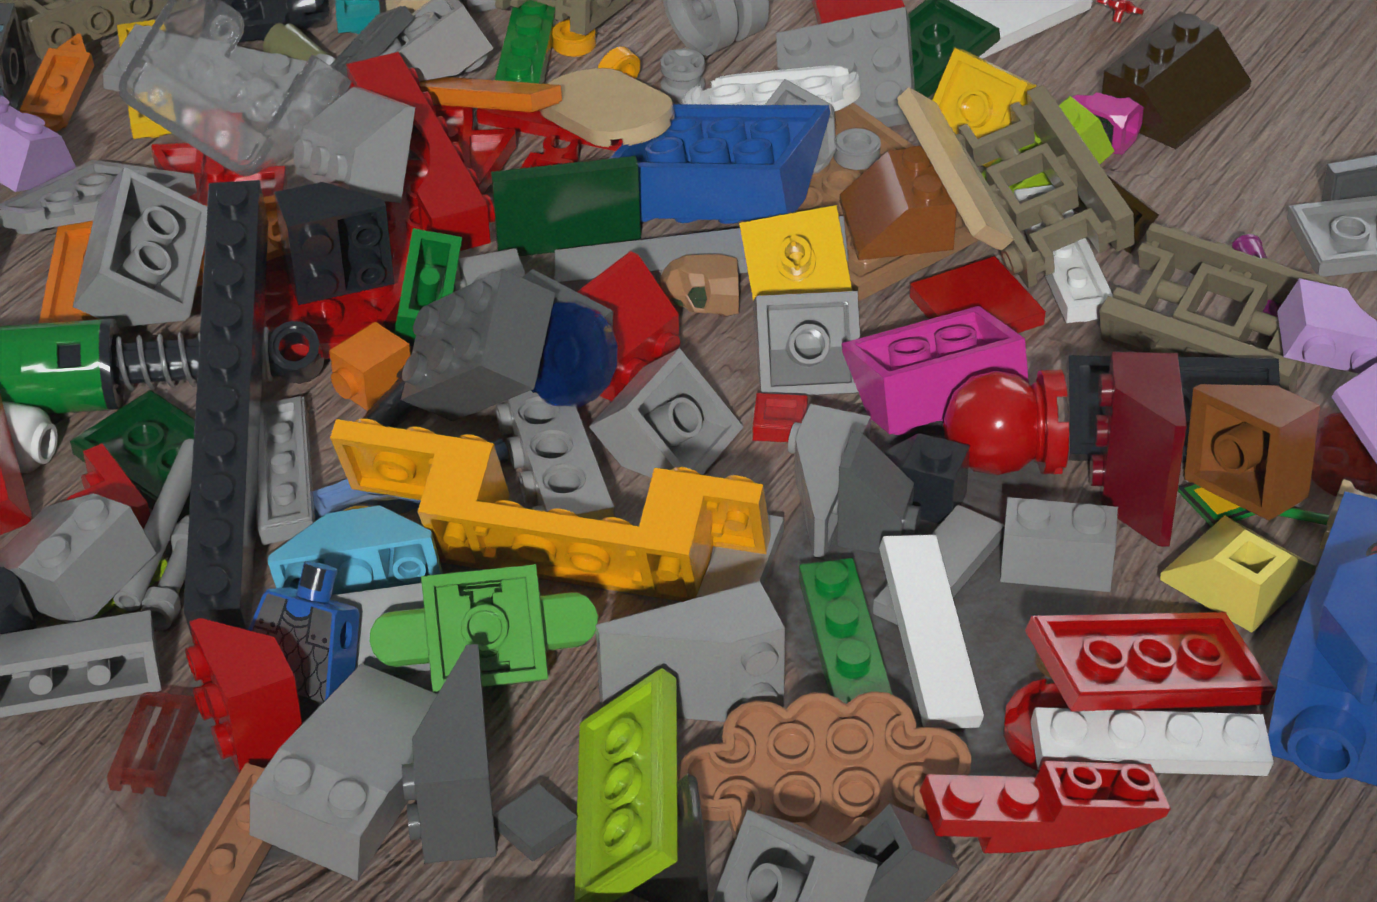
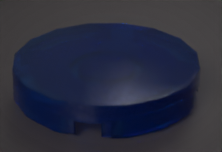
[531,303,618,407]

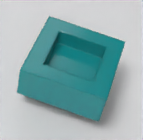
[335,0,380,34]

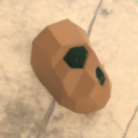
[660,254,739,317]

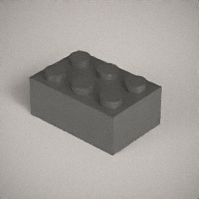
[401,269,555,422]

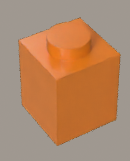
[329,322,410,411]

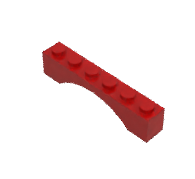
[346,52,495,251]

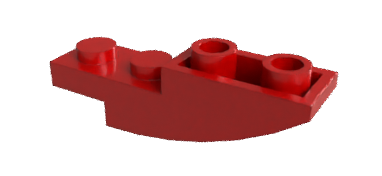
[919,761,1171,854]

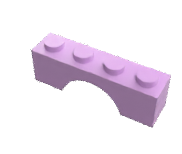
[1277,278,1377,374]

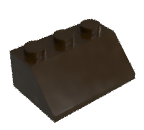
[1102,11,1251,149]

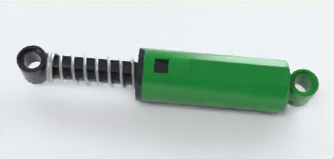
[0,319,324,415]

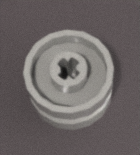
[662,0,769,56]

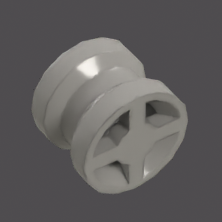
[660,48,705,103]

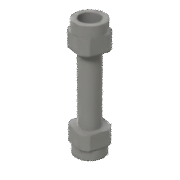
[140,516,189,631]

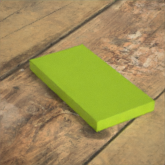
[574,668,677,902]

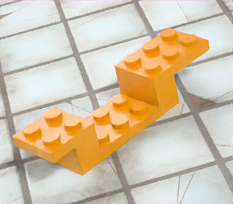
[330,419,771,602]

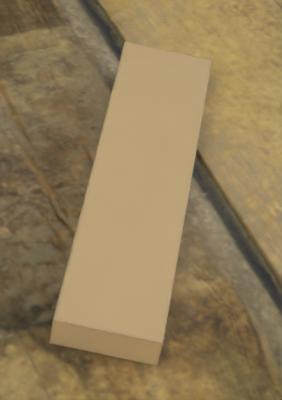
[897,87,1014,251]

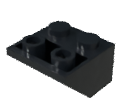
[274,182,395,305]

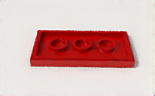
[1025,612,1276,712]

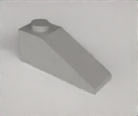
[788,404,871,559]

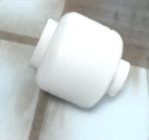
[2,401,58,474]

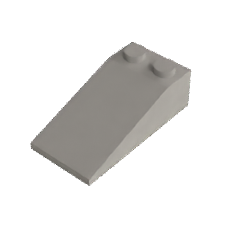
[249,664,437,881]

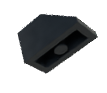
[883,434,970,524]

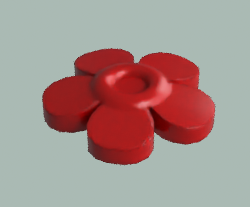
[1096,0,1144,23]

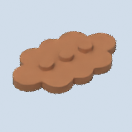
[677,691,971,847]

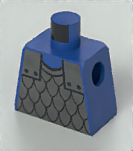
[248,561,360,703]

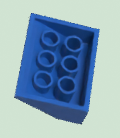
[609,104,830,224]

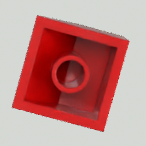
[569,251,680,402]

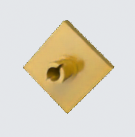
[932,48,1036,168]
[739,205,852,301]

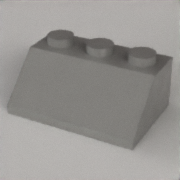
[294,87,415,203]
[73,167,207,327]

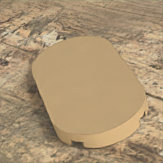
[540,68,675,147]

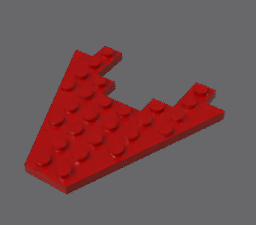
[151,105,516,361]

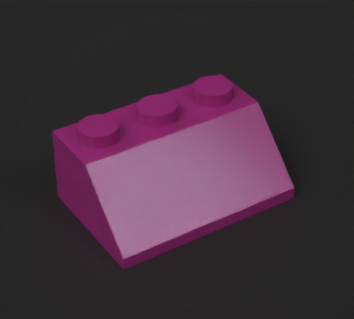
[841,306,1029,435]

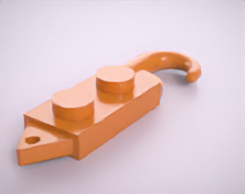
[19,33,94,132]

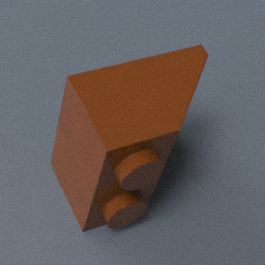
[839,146,956,260]
[1184,384,1320,521]

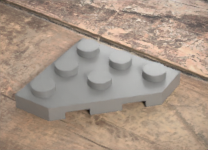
[776,7,915,127]
[0,160,197,234]

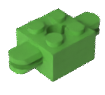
[369,564,598,693]

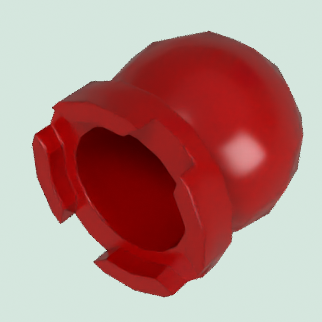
[943,369,1069,476]

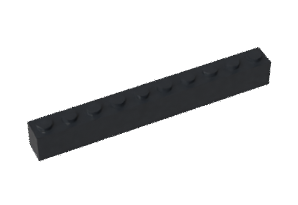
[184,180,269,636]

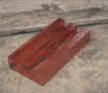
[107,692,199,797]

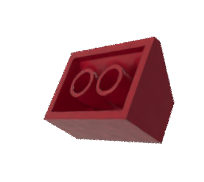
[1090,352,1187,547]

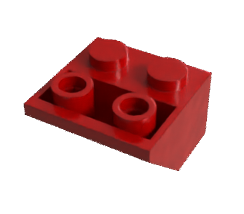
[185,618,302,773]

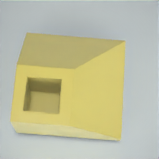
[1160,516,1316,633]

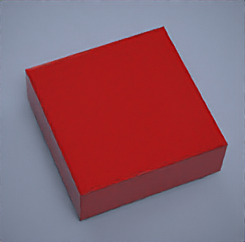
[752,393,808,442]

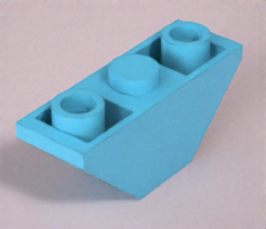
[268,505,443,596]

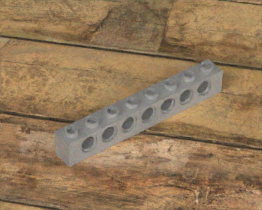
[453,248,614,520]

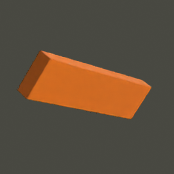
[419,77,562,112]

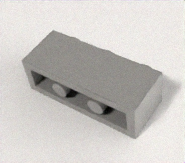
[0,610,161,718]

